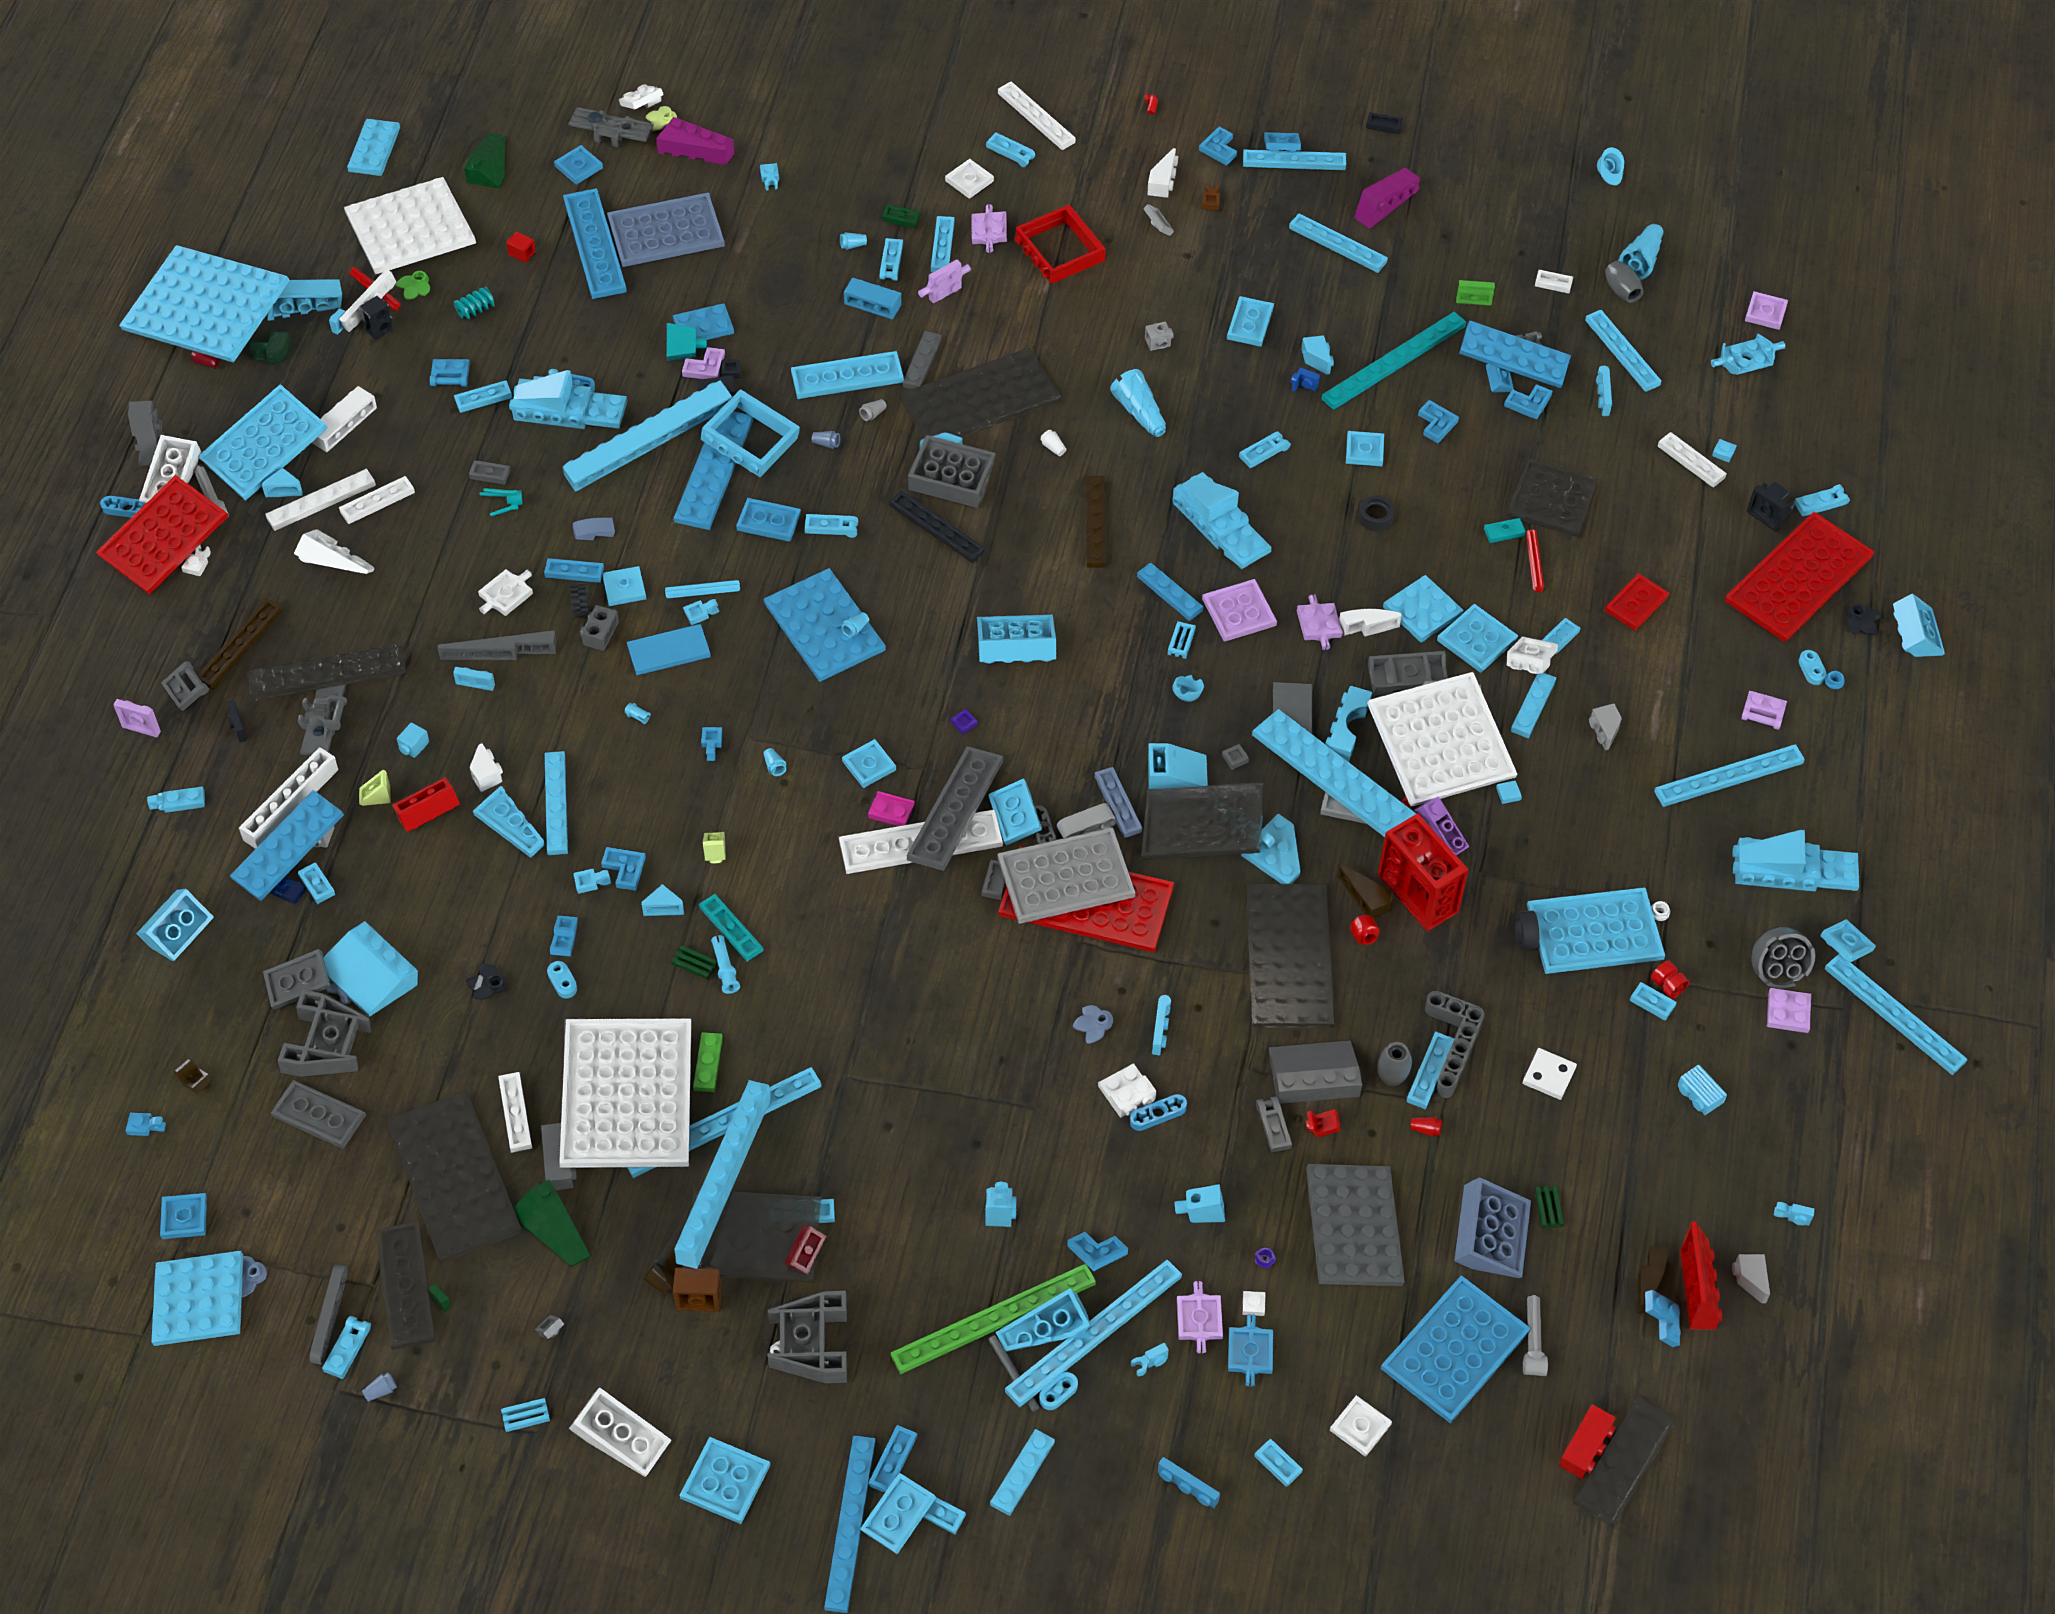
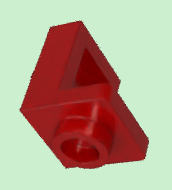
[1306,1109,1341,1138]

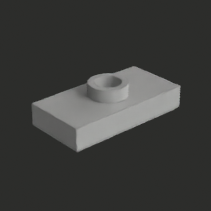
[1144,204,1174,236]

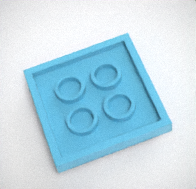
[1383,575,1464,643]
[1437,604,1518,673]
[680,1437,770,1524]

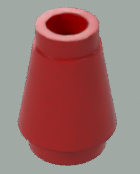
[1410,1117,1442,1137]

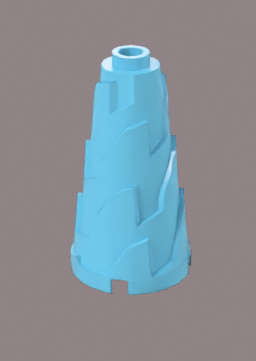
[1618,224,1663,280]
[1110,369,1166,437]

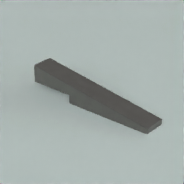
[437,630,557,660]

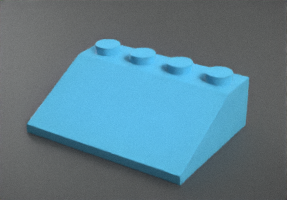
[977,615,1056,663]
[324,921,418,1017]

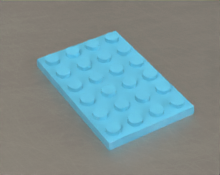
[198,384,328,501]
[1527,888,1665,974]

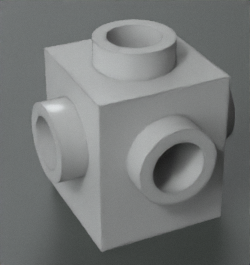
[1145,321,1173,351]

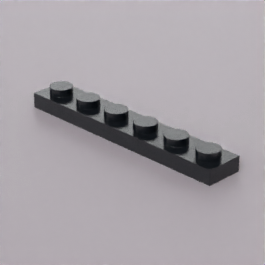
[889,490,985,563]

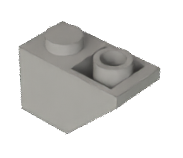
[1589,704,1622,750]

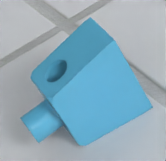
[1175,1185,1225,1223]

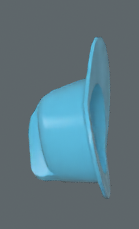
[1597,147,1624,185]

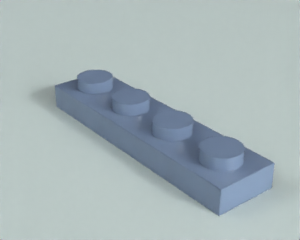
[1095,767,1142,838]

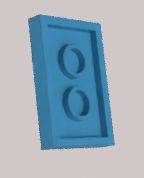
[673,304,734,340]
[736,498,801,542]

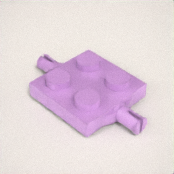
[972,204,1007,253]
[918,260,971,303]
[1297,594,1342,650]
[1177,1281,1223,1353]

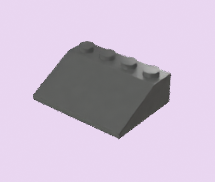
[908,435,996,508]
[1268,1040,1362,1104]

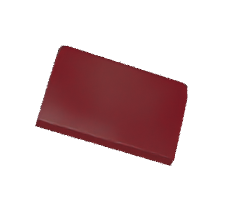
[784,1226,826,1274]

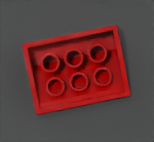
[1680,1222,1722,1329]

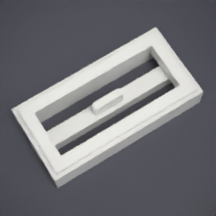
[1535,270,1573,293]

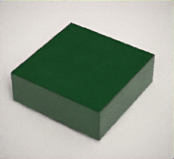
[428,1284,451,1312]

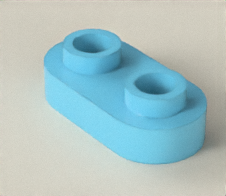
[1799,650,1826,685]
[547,961,577,998]
[1039,1372,1078,1410]

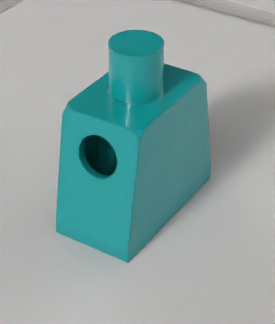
[667,323,707,361]

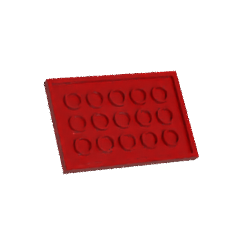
[96,475,228,595]

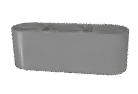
[1057,803,1117,839]

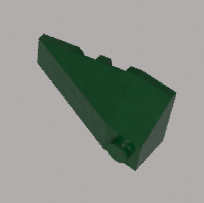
[464,133,505,189]
[513,1180,590,1267]

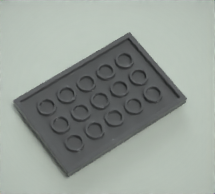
[1306,1164,1405,1286]

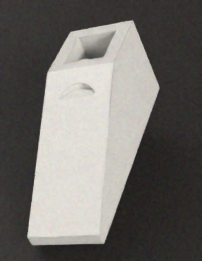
[1148,148,1178,198]

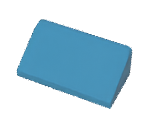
[1486,364,1514,393]

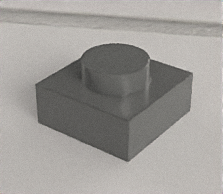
[1222,744,1249,770]
[535,1315,564,1339]

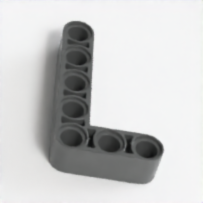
[1425,991,1484,1098]

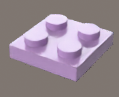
[1745,292,1788,330]
[114,699,161,737]
[1767,988,1811,1033]

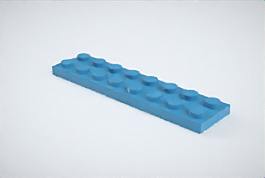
[563,188,627,299]
[674,411,753,530]

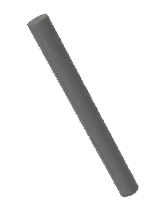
[988,1335,1040,1412]

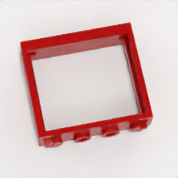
[1014,205,1106,284]

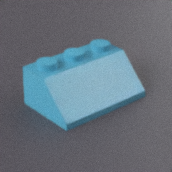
[1893,593,1945,657]
[136,889,214,961]

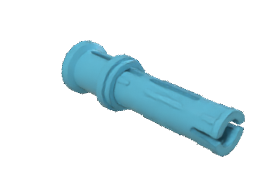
[711,935,740,994]

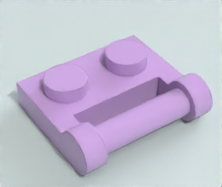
[1741,690,1787,730]

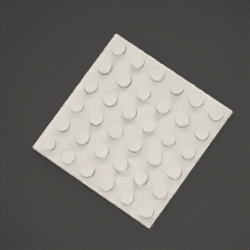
[344,177,476,275]
[1367,672,1518,807]

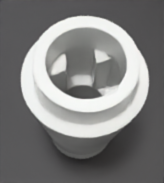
[1040,430,1067,456]

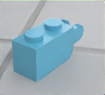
[986,1181,1016,1227]

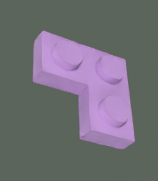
[682,347,725,379]

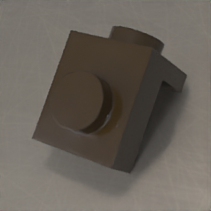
[175,1059,212,1094]

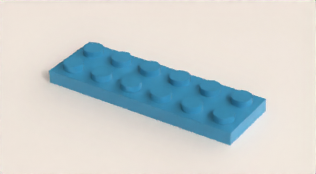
[1459,321,1571,388]
[230,790,344,901]

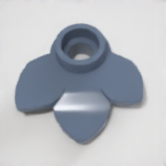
[1073,1005,1113,1044]
[242,1256,267,1297]

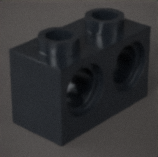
[360,296,393,340]

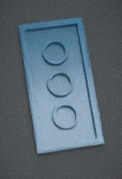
[627,624,711,675]

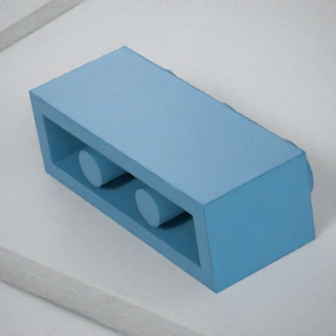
[844,278,901,319]

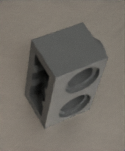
[580,605,619,651]

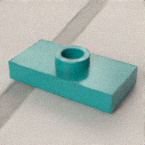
[1484,518,1526,543]

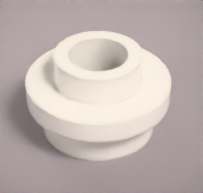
[1651,901,1670,921]

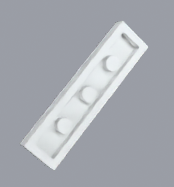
[339,269,396,332]
[1658,432,1727,488]
[339,476,415,524]
[498,1072,532,1153]

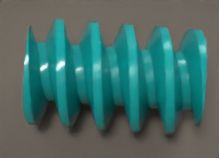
[454,286,495,320]

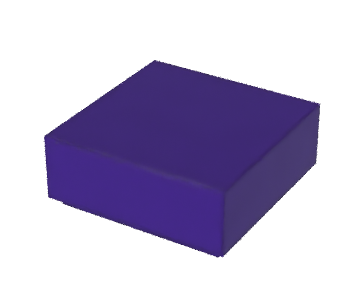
[951,709,978,735]

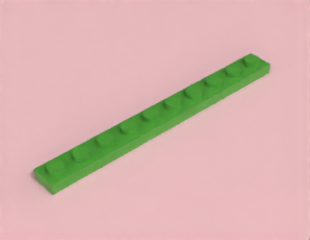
[891,1264,1096,1374]

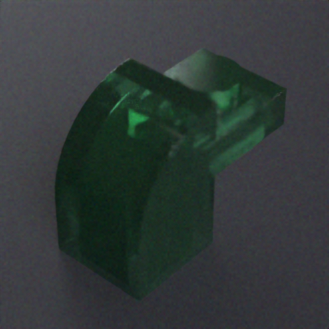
[249,332,292,365]

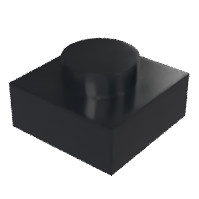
[722,359,740,378]

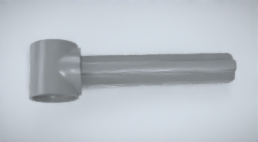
[194,466,229,517]
[1523,1295,1548,1376]

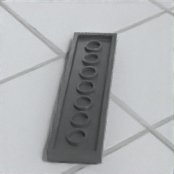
[906,746,1003,871]

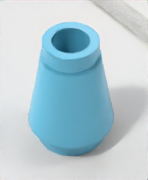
[840,232,867,250]
[841,612,869,637]
[763,748,786,776]

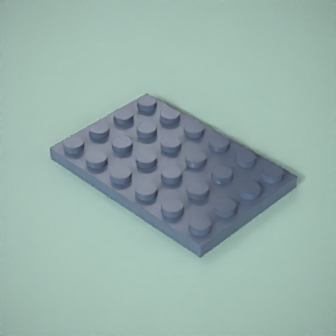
[607,193,725,267]

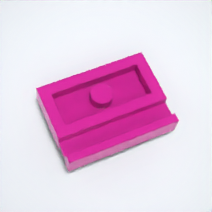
[868,791,915,826]

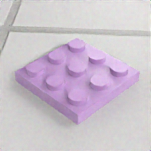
[1202,579,1277,642]

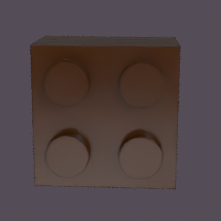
[673,1266,722,1312]

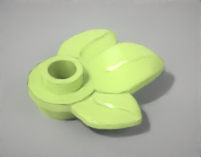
[646,106,677,131]

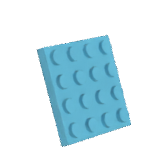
[151,1251,243,1346]

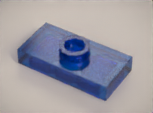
[269,877,306,904]

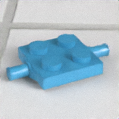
[1228,1314,1273,1387]

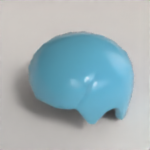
[1173,675,1204,702]

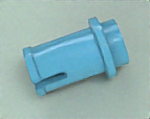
[625,703,651,724]

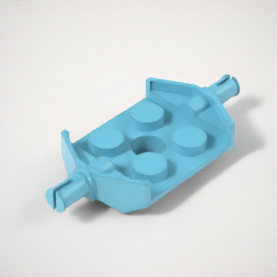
[1711,334,1785,375]

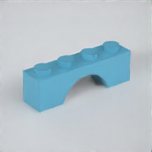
[1325,686,1372,762]

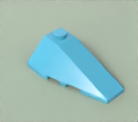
[996,1288,1091,1352]

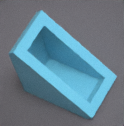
[262,468,303,497]
[642,884,684,916]

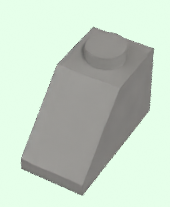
[1732,1254,1770,1303]

